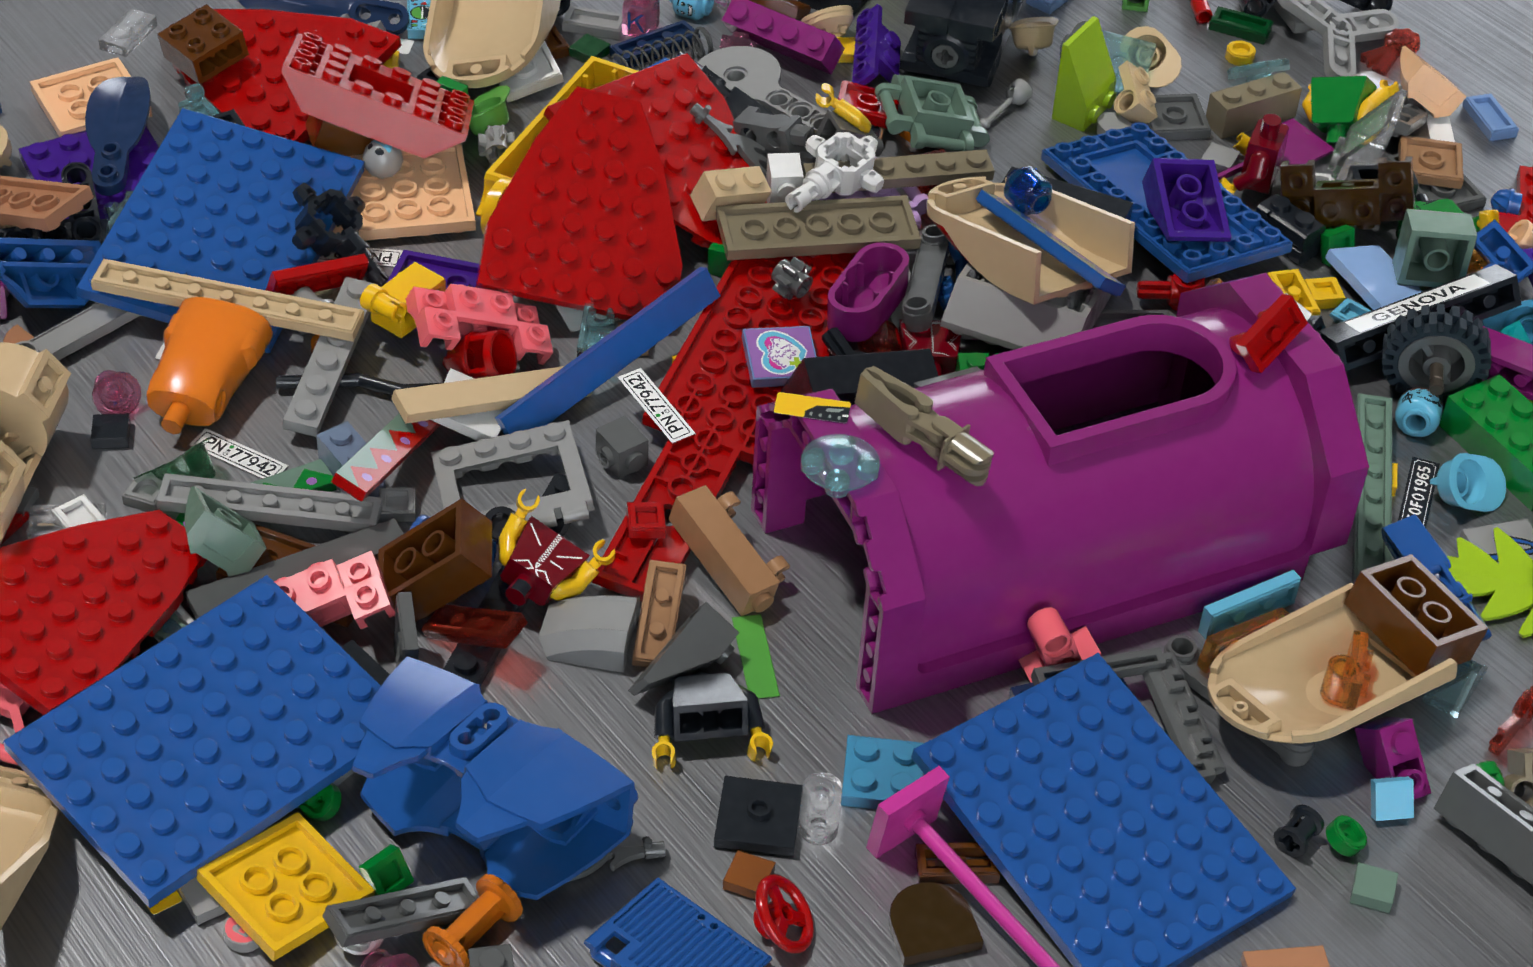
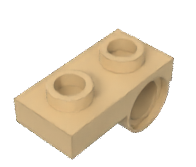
[1114,60,1158,124]

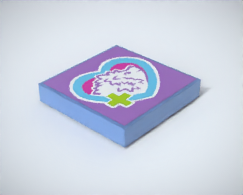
[742,326,817,388]

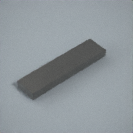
[322,877,479,948]

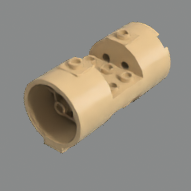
[0,342,71,544]

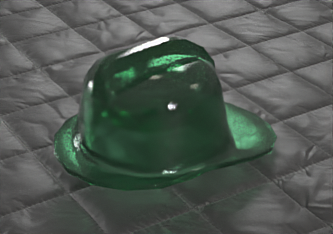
[133,437,216,481]

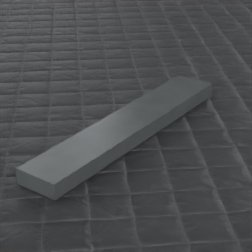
[185,518,404,619]

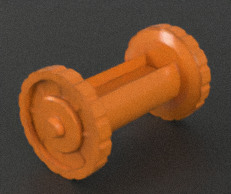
[422,874,523,967]

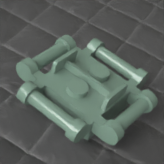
[874,74,990,152]

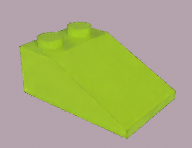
[1052,16,1117,132]

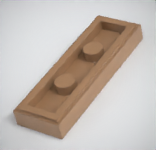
[632,560,687,667]

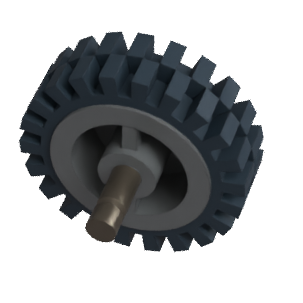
[1382,304,1491,403]

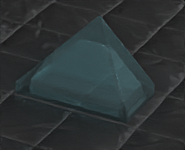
[1422,659,1488,718]

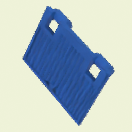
[584,877,772,967]

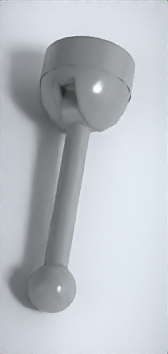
[980,79,1032,130]

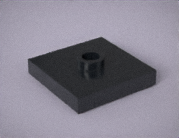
[714,776,803,857]

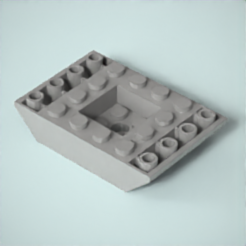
[940,262,1121,350]

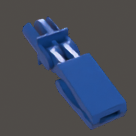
[1381,514,1492,641]

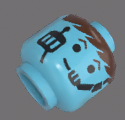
[1395,387,1443,438]

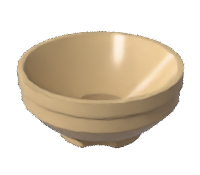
[801,5,854,37]

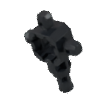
[292,183,390,287]

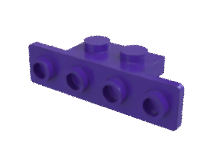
[852,4,901,85]

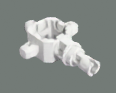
[785,132,884,213]

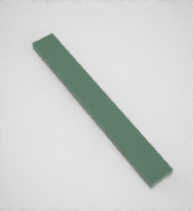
[1352,393,1392,584]

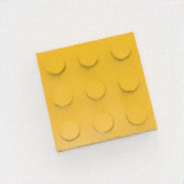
[196,812,375,962]

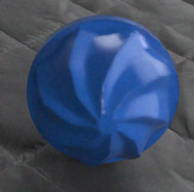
[1490,188,1523,215]

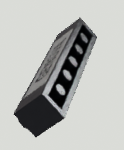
[1318,264,1522,371]

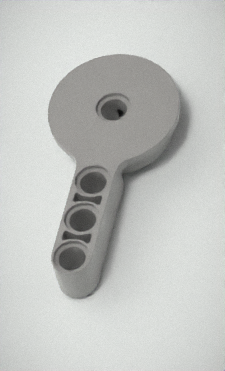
[697,46,826,134]

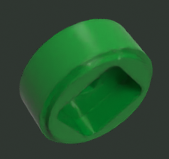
[300,783,342,821]
[1326,815,1367,857]

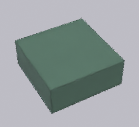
[1349,862,1398,914]

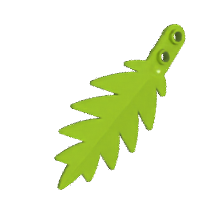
[1447,527,1533,638]

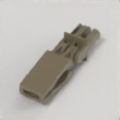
[855,366,994,486]

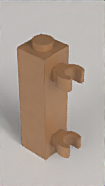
[669,485,790,617]

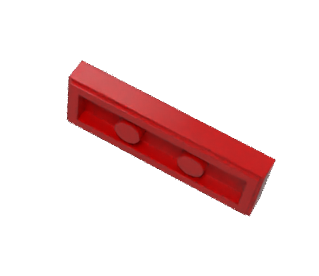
[266,253,369,296]

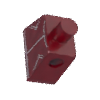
[898,319,962,376]

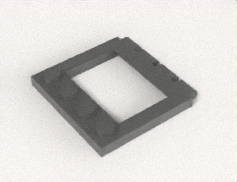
[1031,647,1226,783]

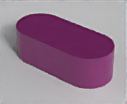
[827,243,909,342]

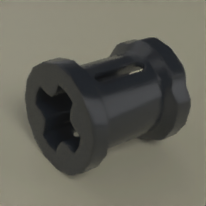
[1273,804,1325,858]

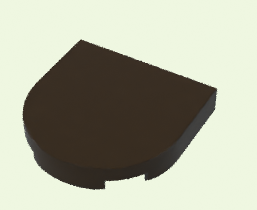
[889,882,983,966]

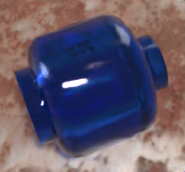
[1004,166,1052,215]

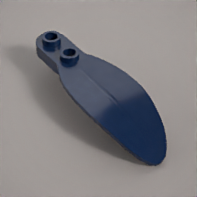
[237,0,410,35]
[85,76,151,196]

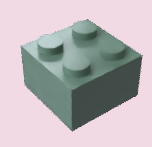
[1392,209,1477,287]

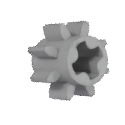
[478,125,515,163]

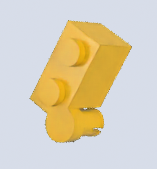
[360,262,446,339]

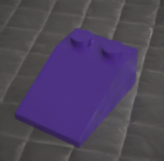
[1142,158,1232,242]

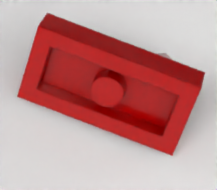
[1229,294,1308,373]

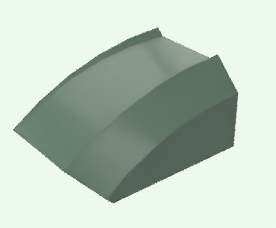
[185,486,266,576]

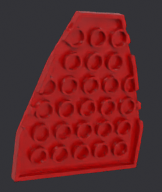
[173,9,402,143]
[543,53,767,249]
[475,86,683,320]
[0,510,207,715]

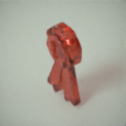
[1360,28,1420,76]
[1488,686,1533,756]

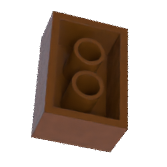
[378,498,492,623]
[1344,554,1488,676]

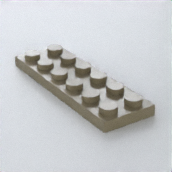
[715,195,921,260]

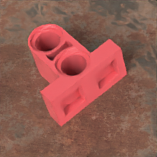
[1019,607,1103,683]

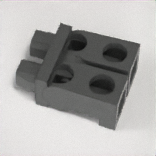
[733,106,816,176]

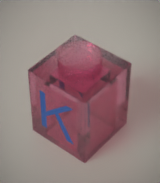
[622,0,660,37]

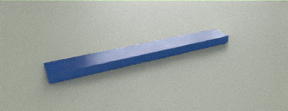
[495,267,720,435]

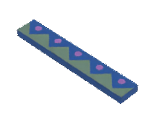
[976,189,1126,297]

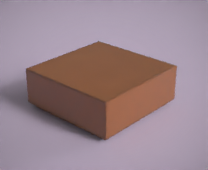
[723,850,776,900]

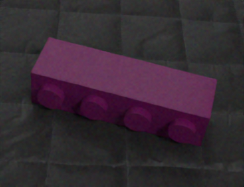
[721,0,845,74]
[1482,326,1533,401]

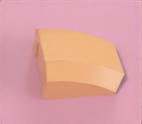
[1400,46,1467,118]

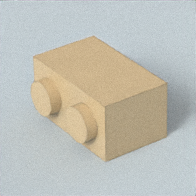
[690,166,772,221]

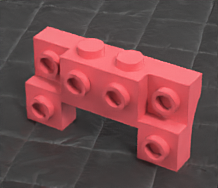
[405,283,553,365]
[274,551,395,629]

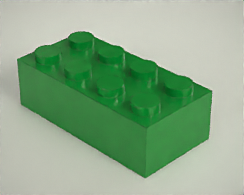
[1439,374,1533,511]

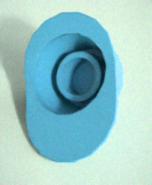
[1430,453,1506,512]

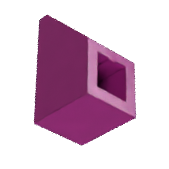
[1354,716,1431,800]

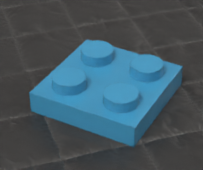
[841,735,924,810]

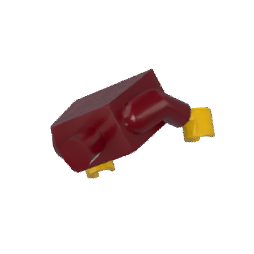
[1219,114,1289,194]

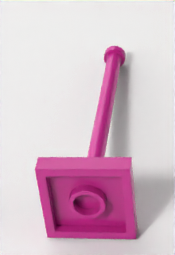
[866,766,1060,967]

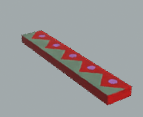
[331,413,441,502]

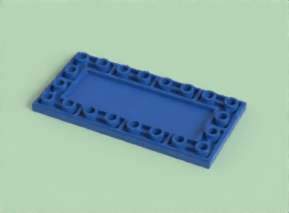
[1041,122,1293,283]

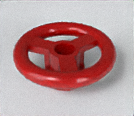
[753,874,814,954]

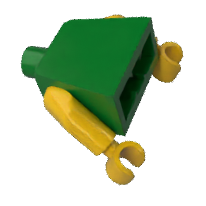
[1302,76,1400,148]

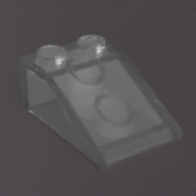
[1327,89,1407,181]

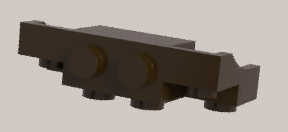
[1280,156,1415,230]

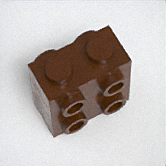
[157,4,249,85]

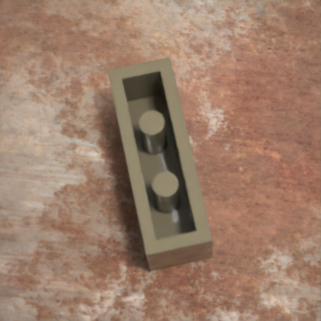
[1206,71,1302,139]

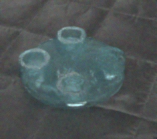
[800,434,880,498]

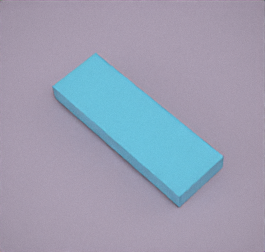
[1198,570,1301,640]

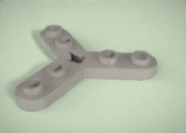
[1277,0,1399,77]

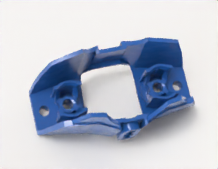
[352,656,638,900]

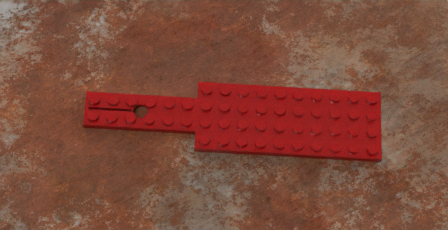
[592,253,857,602]

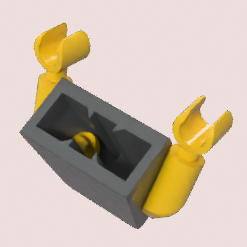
[815,83,883,161]

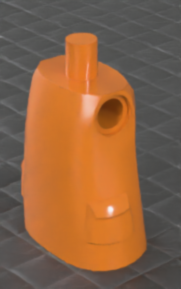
[146,297,273,434]

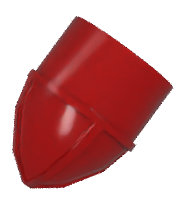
[443,330,517,379]

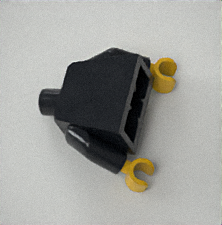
[652,671,773,769]

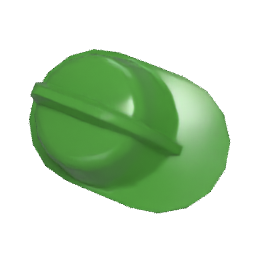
[469,85,510,136]

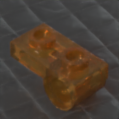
[1320,630,1374,710]

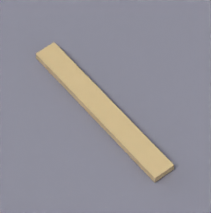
[91,259,364,342]

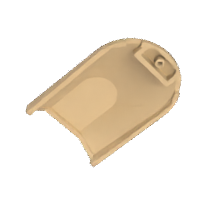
[1207,583,1458,743]

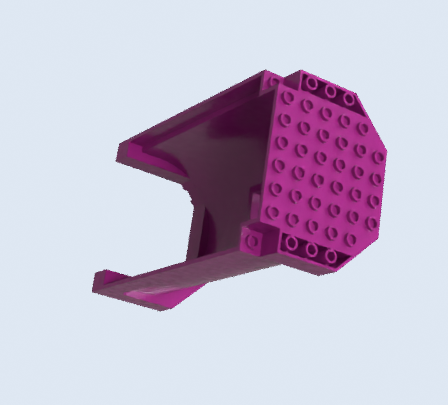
[751,273,1369,714]

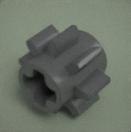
[771,257,813,301]

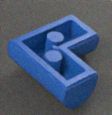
[1474,220,1533,283]

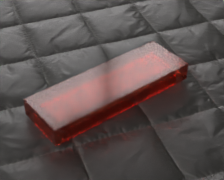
[421,604,528,649]

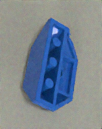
[0,237,101,308]

